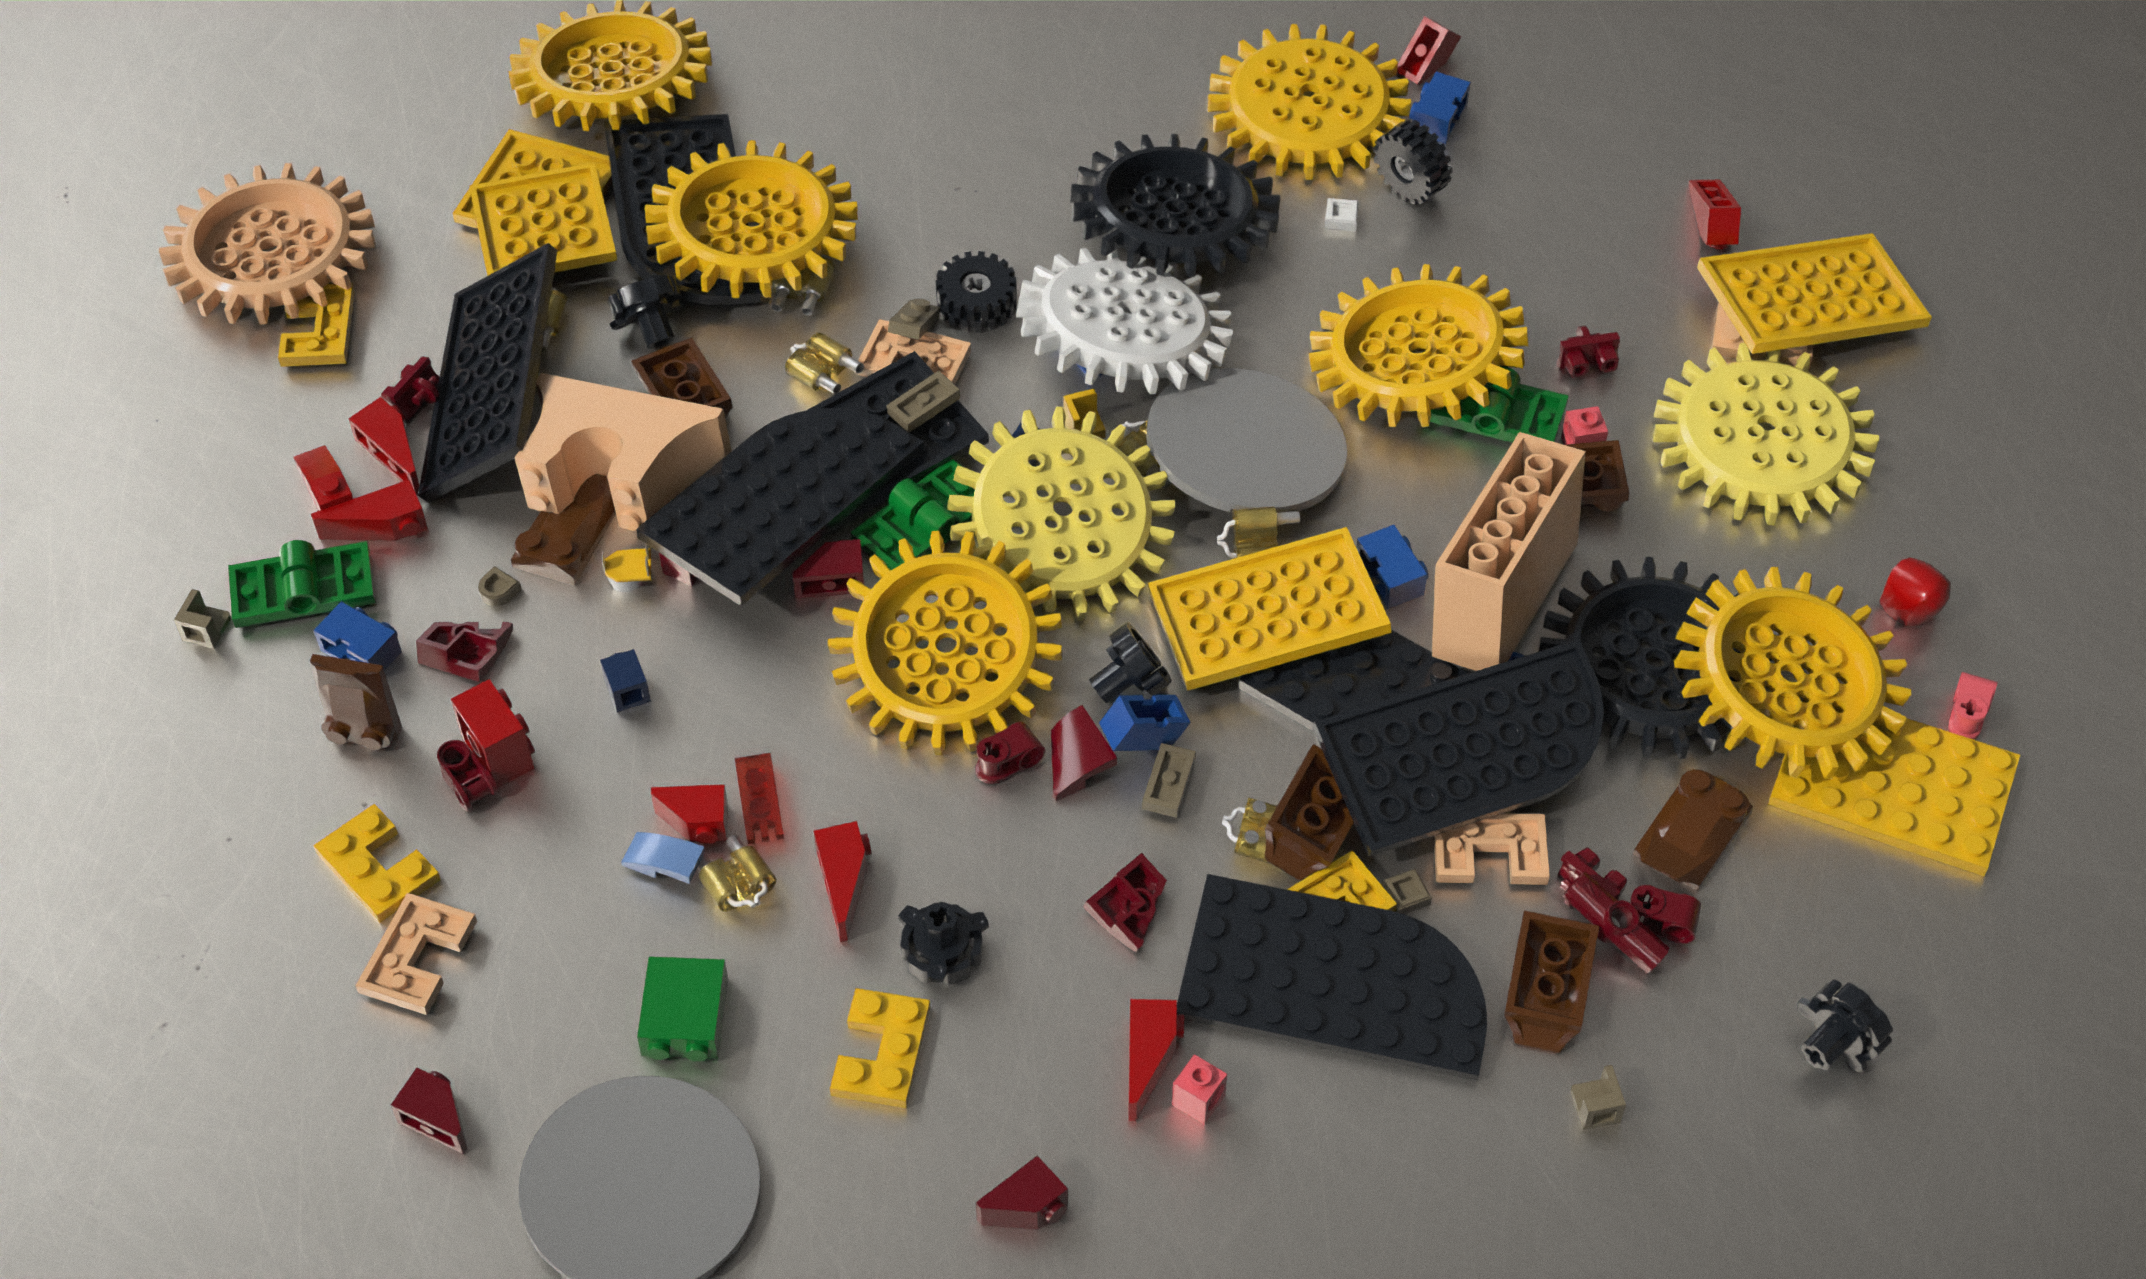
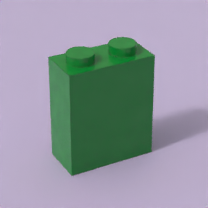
[637,957,728,1061]

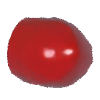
[1879,557,1951,627]

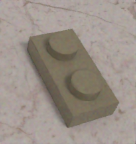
[888,299,940,340]
[887,370,961,433]
[1142,743,1196,818]

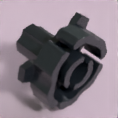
[608,274,685,349]
[1089,622,1172,704]
[898,901,989,985]
[1797,979,1893,1073]

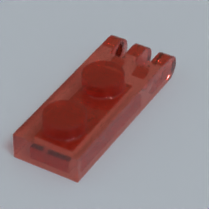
[735,752,784,845]

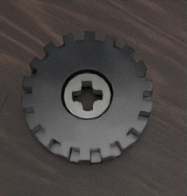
[1373,119,1453,205]
[935,251,1017,333]

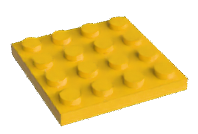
[452,129,612,229]
[469,162,617,276]

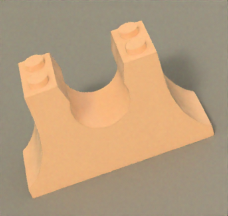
[514,373,732,531]

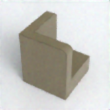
[174,589,231,649]
[1570,1065,1626,1130]

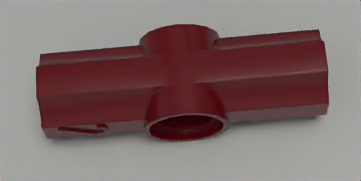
[1562,871,1670,974]

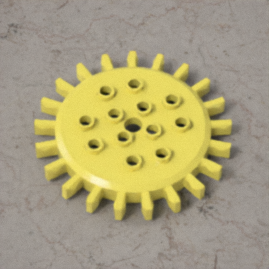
[1653,343,1879,526]
[947,406,1175,621]

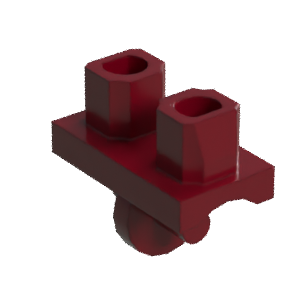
[1556,325,1620,378]
[381,356,439,422]
[1557,847,1627,909]

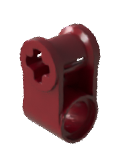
[975,722,1046,784]
[437,740,499,811]
[1630,885,1701,944]

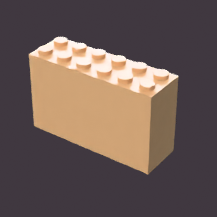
[1432,432,1586,671]

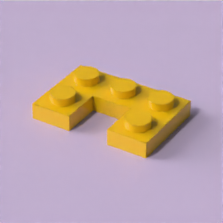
[278,283,355,367]
[313,804,441,923]
[1287,851,1397,912]
[830,988,931,1108]

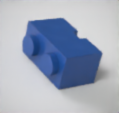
[1409,71,1471,144]
[1356,525,1429,609]
[313,602,402,671]
[1099,695,1191,751]

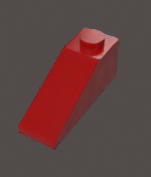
[1689,179,1741,249]
[348,397,420,495]
[293,445,353,511]
[311,479,428,541]
[813,821,872,943]
[1128,999,1184,1121]

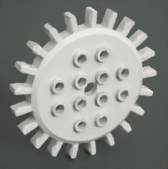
[1016,248,1233,394]

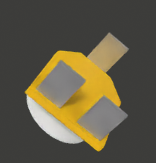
[602,543,651,592]

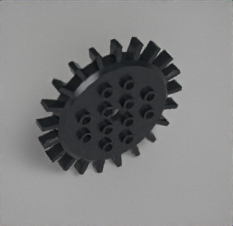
[1070,134,1280,277]
[1538,557,1772,759]

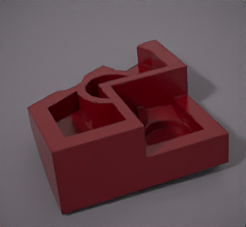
[416,622,513,682]
[1051,705,1117,801]
[1082,853,1167,952]

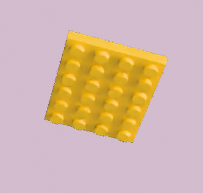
[1697,233,1932,354]
[1148,527,1392,691]
[1768,699,2020,876]

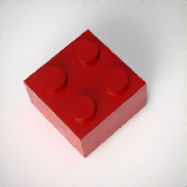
[451,679,535,788]

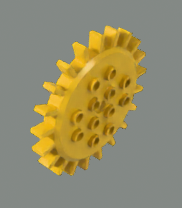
[508,0,712,131]
[1207,24,1411,180]
[645,140,858,298]
[1309,264,1529,427]
[828,531,1063,755]
[1674,567,1911,779]

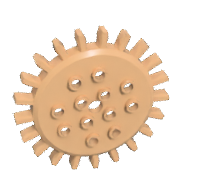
[159,163,376,325]

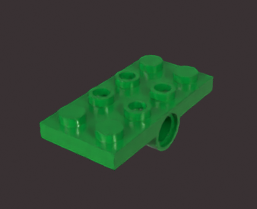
[1430,366,1569,443]
[850,459,975,570]
[228,540,376,628]

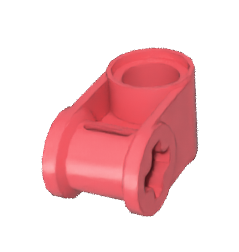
[1948,672,1998,740]

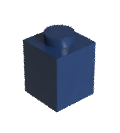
[600,649,651,713]

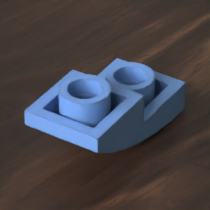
[621,832,705,884]

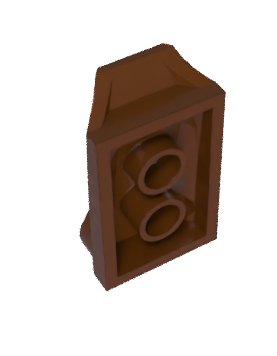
[631,337,733,419]
[1566,440,1630,511]
[511,474,616,586]
[310,654,402,750]
[1264,744,1354,880]
[1633,769,1753,891]
[1504,910,1599,1054]

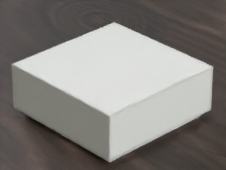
[1325,198,1359,231]

